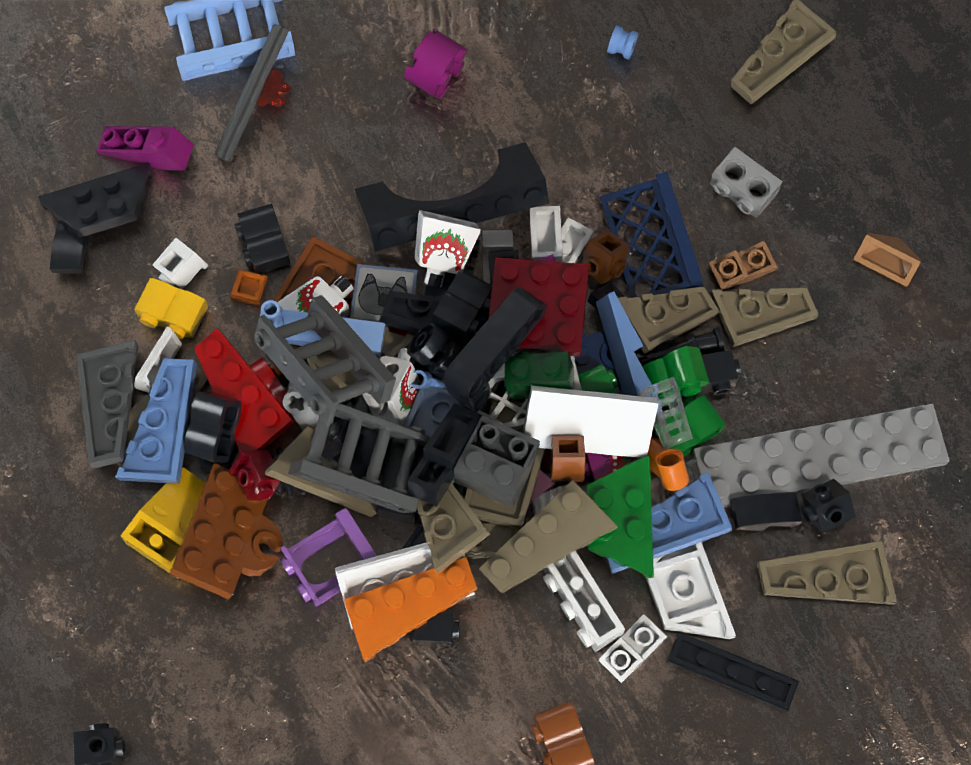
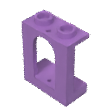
[280,508,377,607]

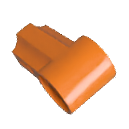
[647,438,689,491]

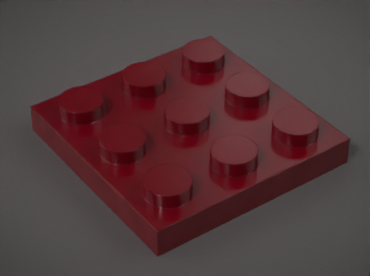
[489,258,589,357]

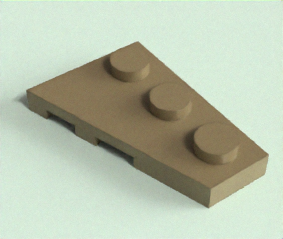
[618,286,720,354]
[710,288,819,347]
[414,483,490,574]

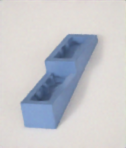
[596,291,663,410]

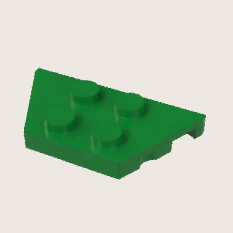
[587,456,654,578]

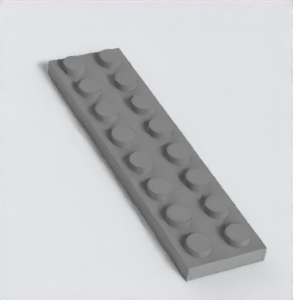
[692,404,950,507]

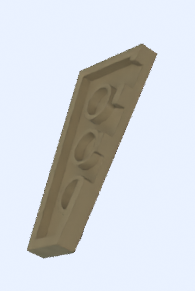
[757,541,897,605]

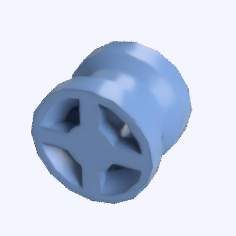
[607,25,639,60]

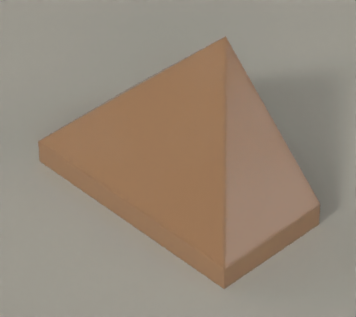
[853,233,922,287]

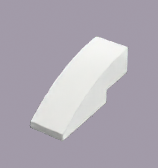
[530,206,563,262]

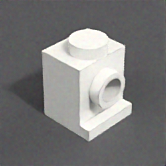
[153,238,209,289]

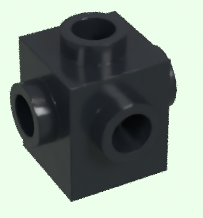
[801,479,856,533]
[73,723,125,765]

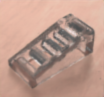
[639,377,693,450]

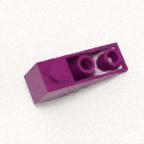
[96,126,194,171]

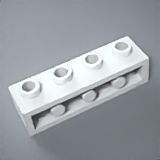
[543,551,625,653]

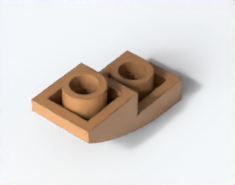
[709,241,778,290]

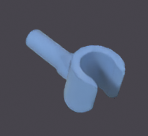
[411,370,446,389]

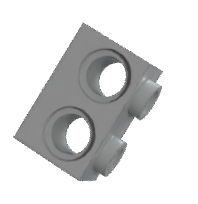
[710,147,783,219]

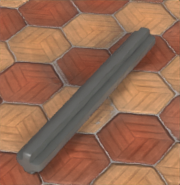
[215,24,288,161]

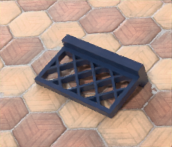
[600,171,703,298]

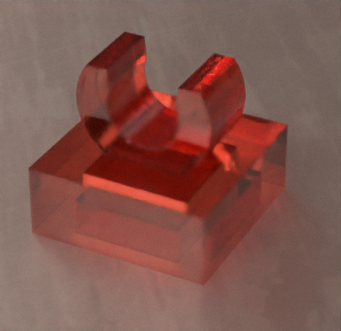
[256,69,291,107]

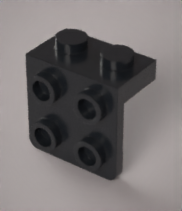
[322,395,392,479]

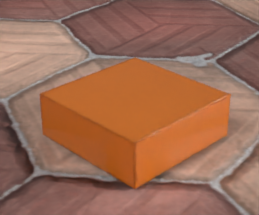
[230,269,268,307]

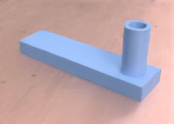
[260,300,386,357]

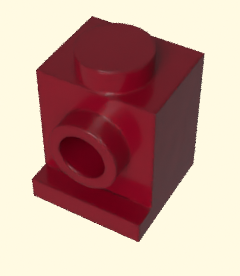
[228,450,281,501]

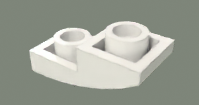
[599,614,668,683]

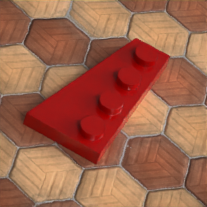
[194,328,295,452]

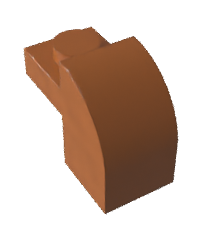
[550,436,585,482]

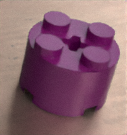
[404,29,468,100]

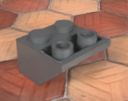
[453,415,540,509]

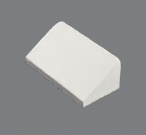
[134,326,182,393]

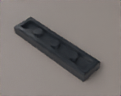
[666,631,799,713]

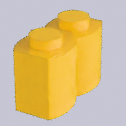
[134,278,208,339]

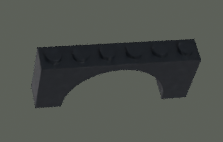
[355,142,549,252]

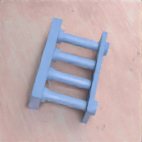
[164,0,295,81]

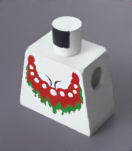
[415,210,481,287]
[278,276,354,318]
[362,348,421,427]

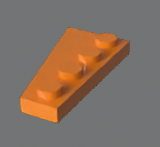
[344,557,477,662]

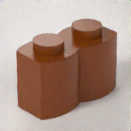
[531,701,595,765]

